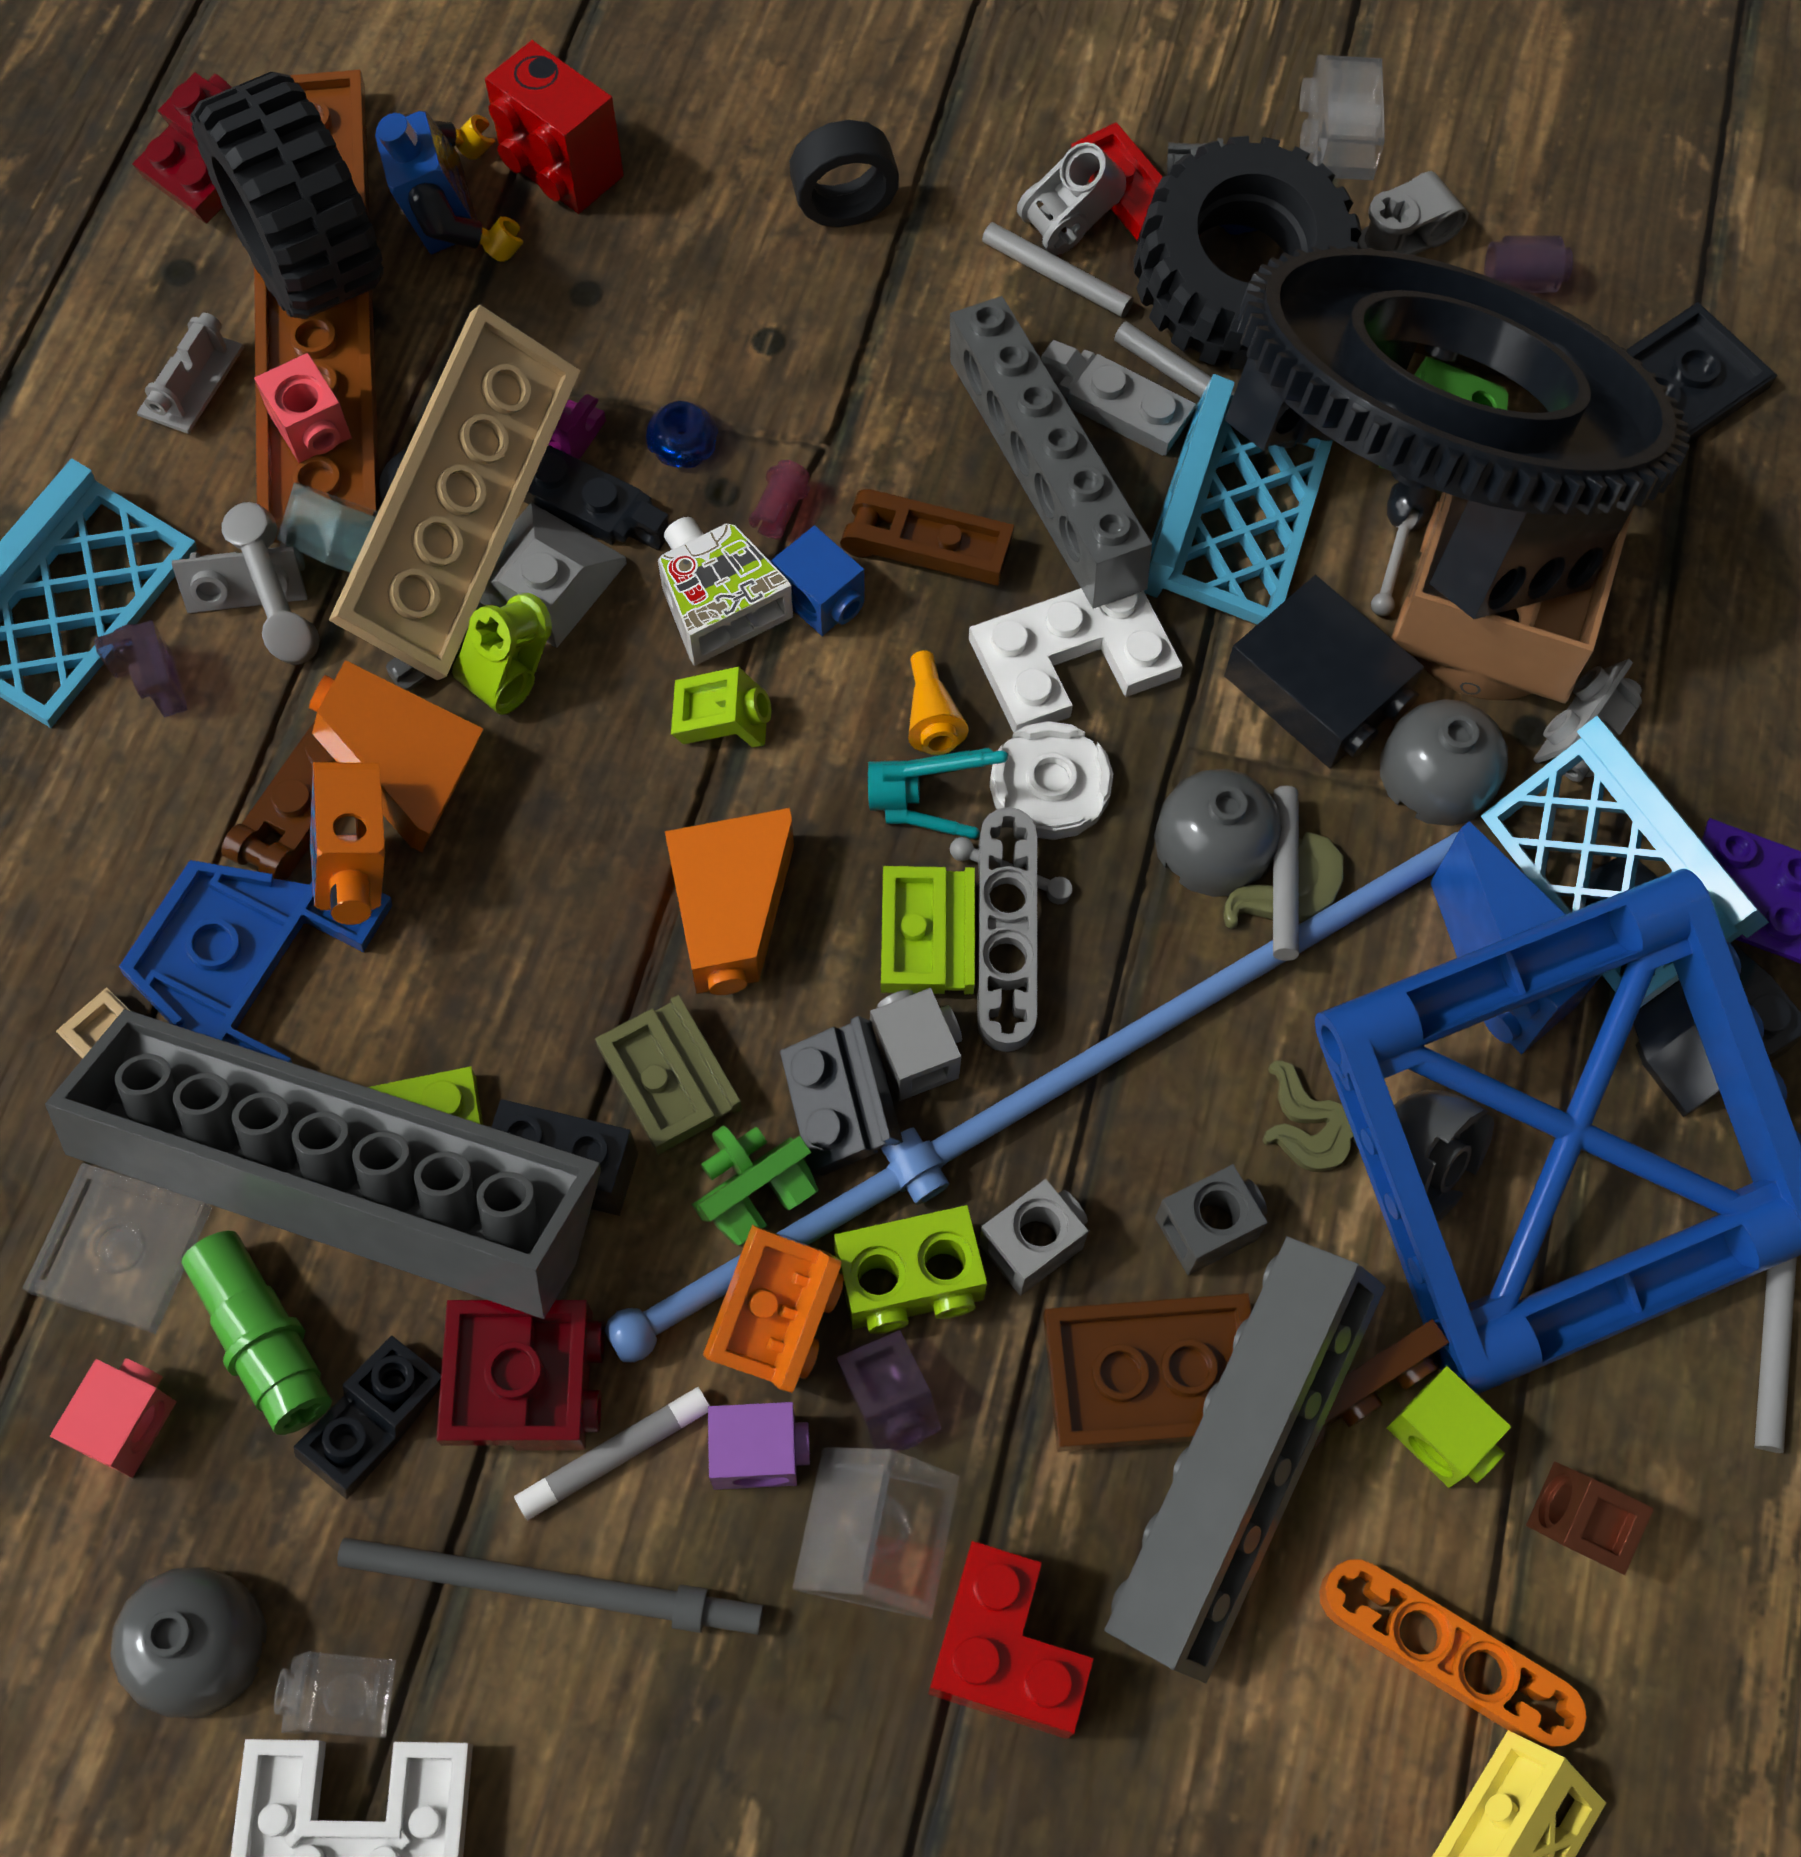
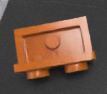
[703,1225,844,1393]

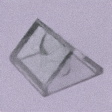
[792,1447,959,1620]

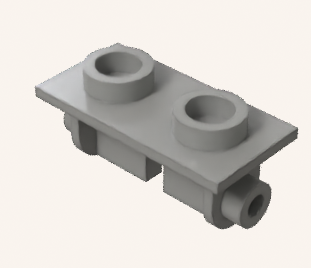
[137,313,244,434]
[171,542,307,613]
[1533,659,1642,782]

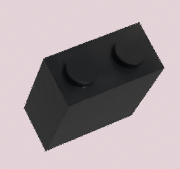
[1224,574,1424,769]

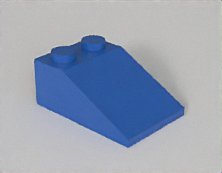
[1430,821,1602,1055]

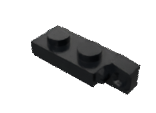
[523,445,669,551]

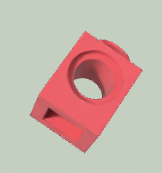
[254,353,352,463]
[50,1358,176,1478]

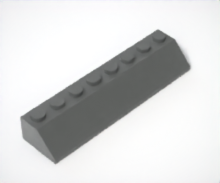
[45,1009,601,1319]

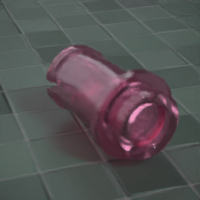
[749,460,810,539]

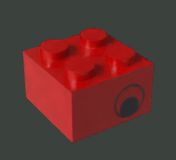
[485,40,624,214]

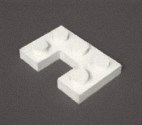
[969,588,1183,733]
[231,1739,473,1857]

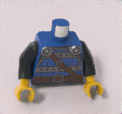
[375,111,523,262]

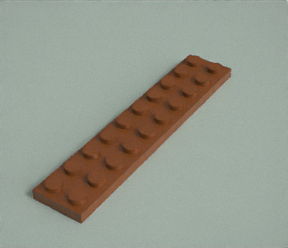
[252,69,380,543]

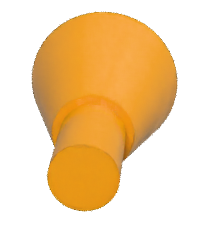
[908,650,969,755]

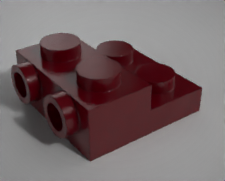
[132,72,232,224]
[436,1300,605,1451]

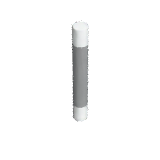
[514,1387,709,1521]

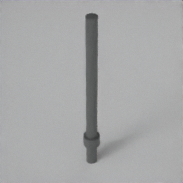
[337,1537,764,1635]

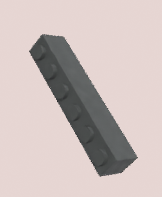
[1104,1236,1386,1683]

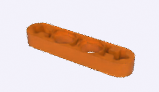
[1319,1559,1587,1748]

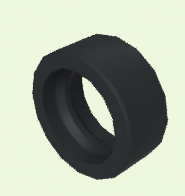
[789,120,899,227]

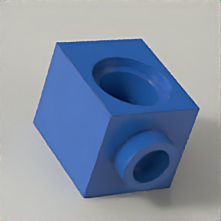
[771,525,865,636]

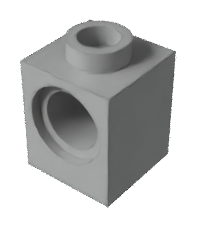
[979,1179,1089,1296]

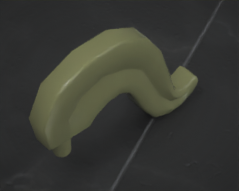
[1223,832,1344,929]

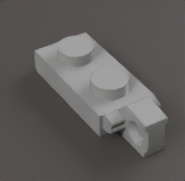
[1041,340,1196,456]

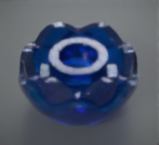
[646,400,718,468]

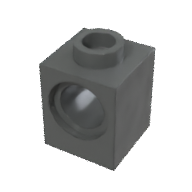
[1155,1164,1268,1276]

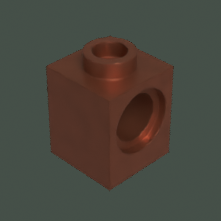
[1526,1461,1654,1575]

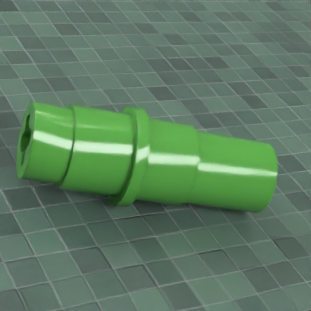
[182,1230,332,1435]

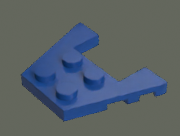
[119,860,392,1063]

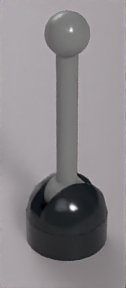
[1371,482,1437,616]

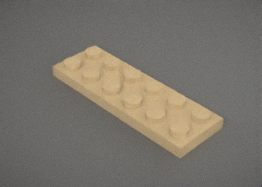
[329,305,581,680]

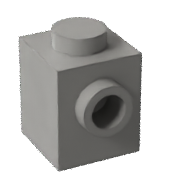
[870,988,962,1101]

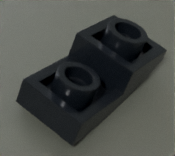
[293,1335,441,1500]

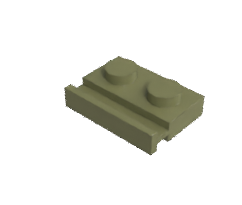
[595,995,742,1155]

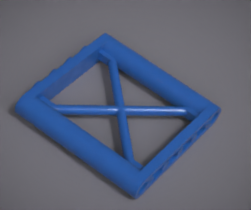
[1315,868,1801,1395]

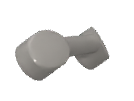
[222,502,320,665]

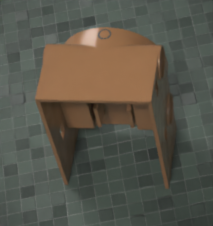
[1391,492,1635,704]

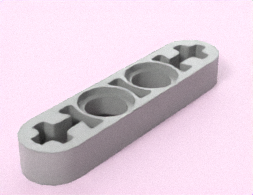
[977,807,1037,1052]

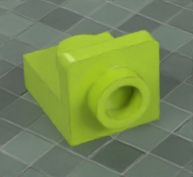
[671,666,771,748]

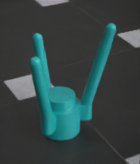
[868,748,1009,839]

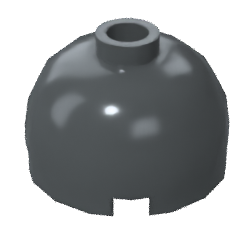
[1380,699,1508,826]
[1154,769,1282,897]
[1394,1089,1494,1222]
[110,1567,267,1718]

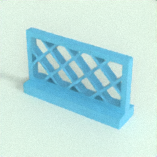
[1144,374,1333,625]
[0,458,197,728]
[1481,716,1769,1008]

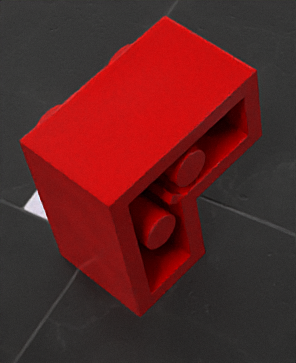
[928,1541,1094,1739]

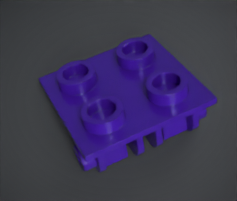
[1702,818,1801,964]

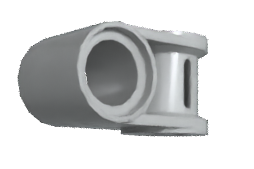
[1017,142,1126,255]
[1358,171,1469,255]

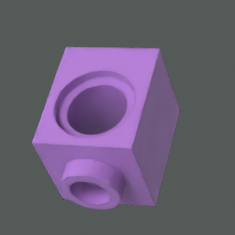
[708,1402,810,1490]

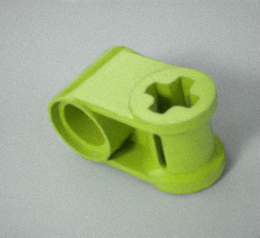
[452,593,552,715]

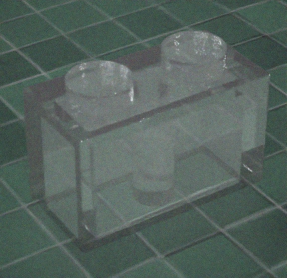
[1300,55,1385,180]

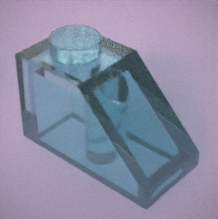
[277,482,378,573]

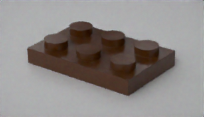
[1043,1293,1251,1452]

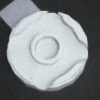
[989,721,1113,840]

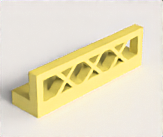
[1432,1730,1606,1857]

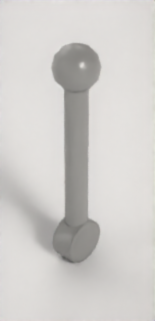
[949,837,1073,904]

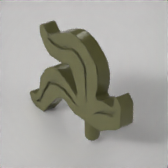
[1262,1060,1357,1172]

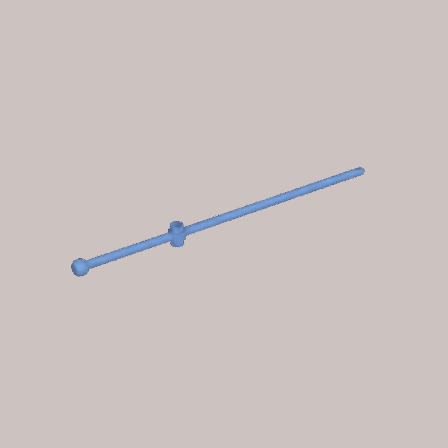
[604,831,1459,1362]

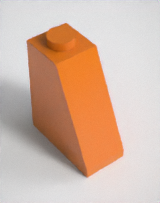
[308,660,483,852]
[665,808,794,995]

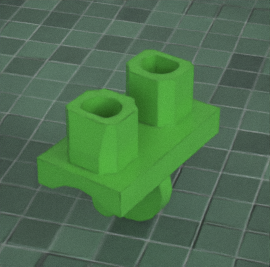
[691,1125,818,1246]

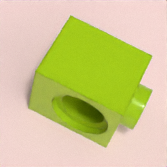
[1386,1366,1511,1488]

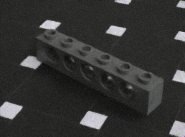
[950,296,1152,609]

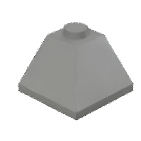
[479,502,627,648]

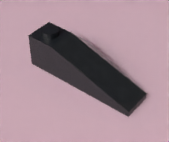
[1575,857,1801,1118]

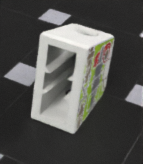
[658,517,793,666]

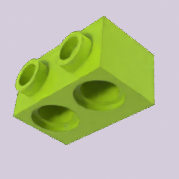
[834,1205,987,1334]

